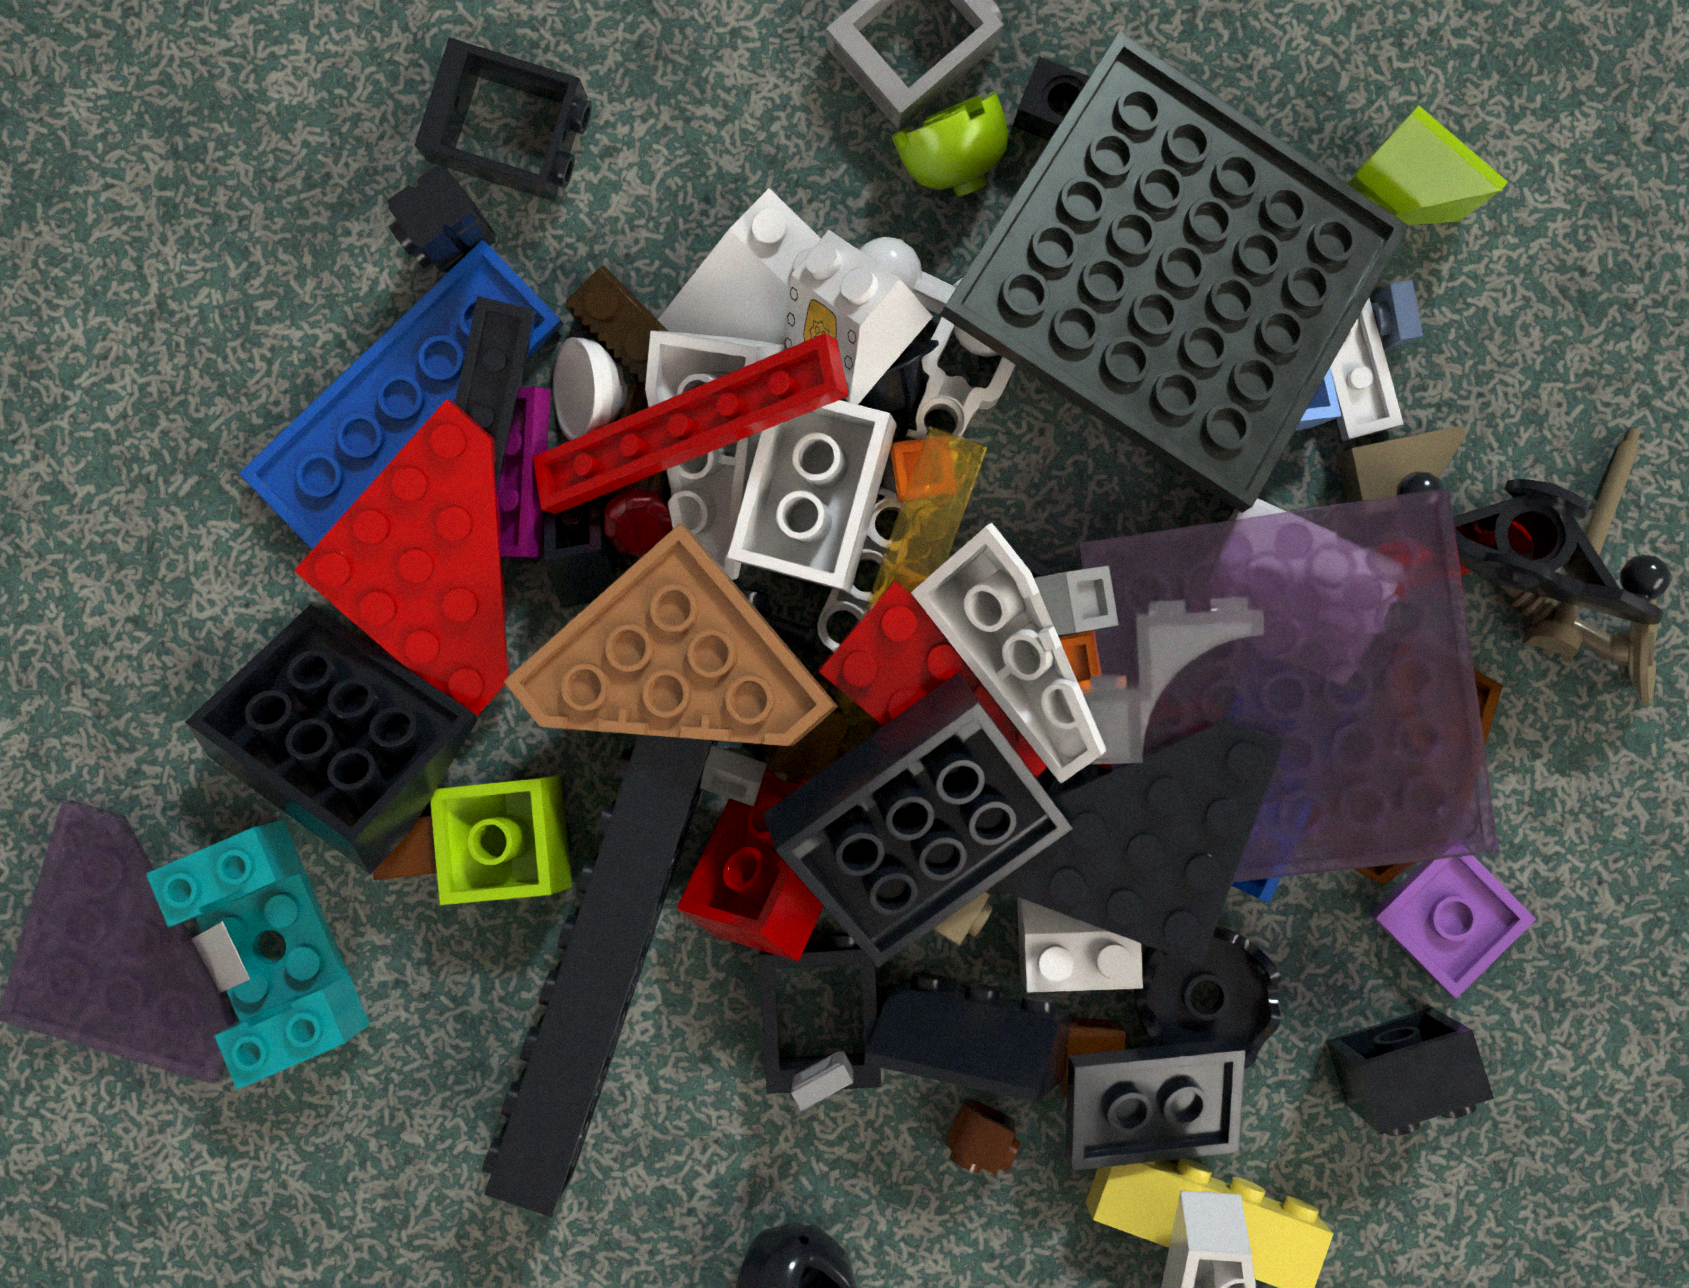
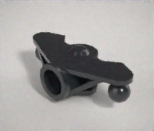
[1381,471,1671,625]

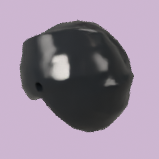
[736,1223,857,1288]

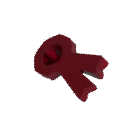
[602,489,673,557]

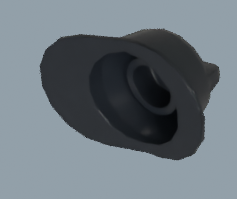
[858,340,939,417]

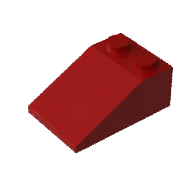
[676,759,823,962]

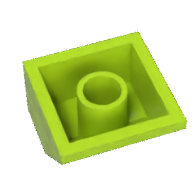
[430,775,572,905]

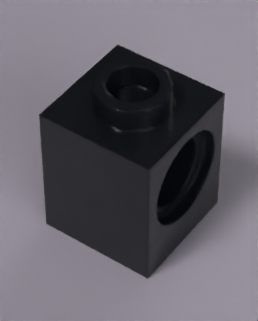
[1013,56,1090,141]

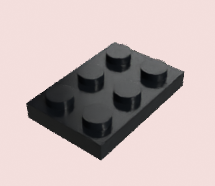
[1065,1038,1245,1171]

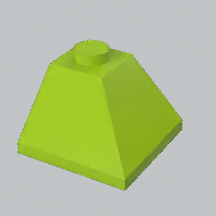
[1346,105,1508,225]

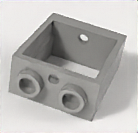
[826,0,1004,130]

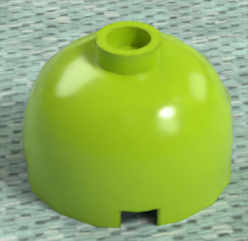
[892,91,1008,197]

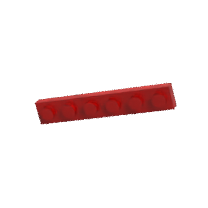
[533,333,849,514]

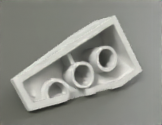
[911,523,1107,784]

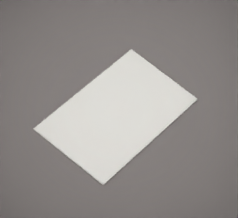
[191,921,250,994]

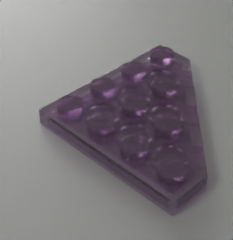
[0,800,237,1084]

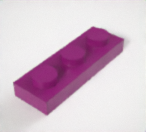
[497,386,551,559]

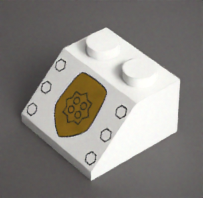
[783,230,933,405]

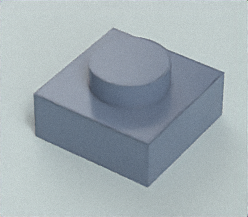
[1371,280,1423,350]

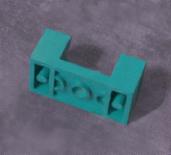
[146,819,370,1090]

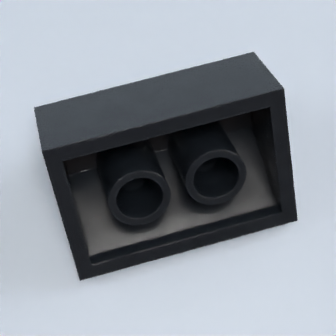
[864,972,1072,1102]

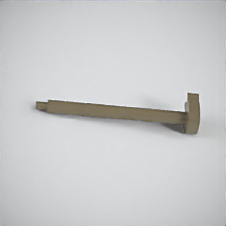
[1522,428,1640,662]

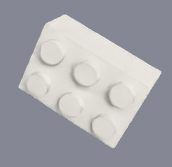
[727,400,897,593]

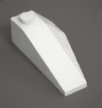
[645,331,785,580]

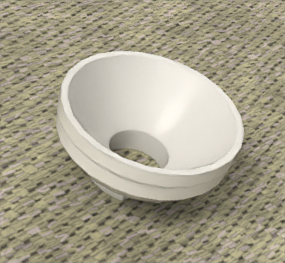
[553,337,628,441]

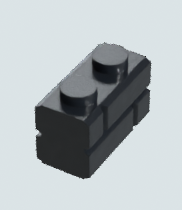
[388,164,496,274]

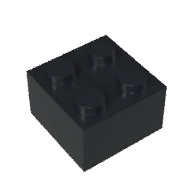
[1326,1007,1494,1136]

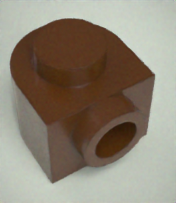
[944,1099,1020,1175]

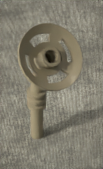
[1497,585,1658,706]

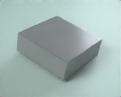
[791,1051,853,1111]

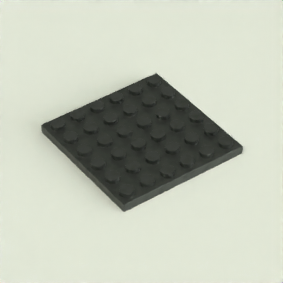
[939,31,1409,513]

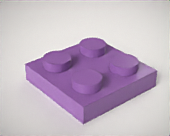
[1369,836,1536,999]

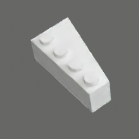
[1161,1191,1256,1288]

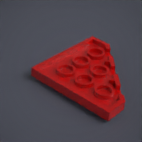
[294,399,511,716]

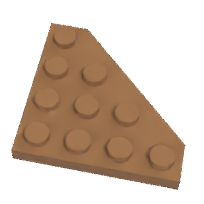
[503,523,838,747]

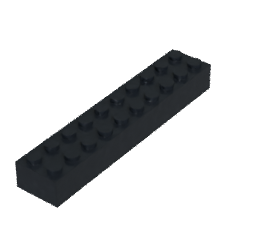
[482,735,718,1217]

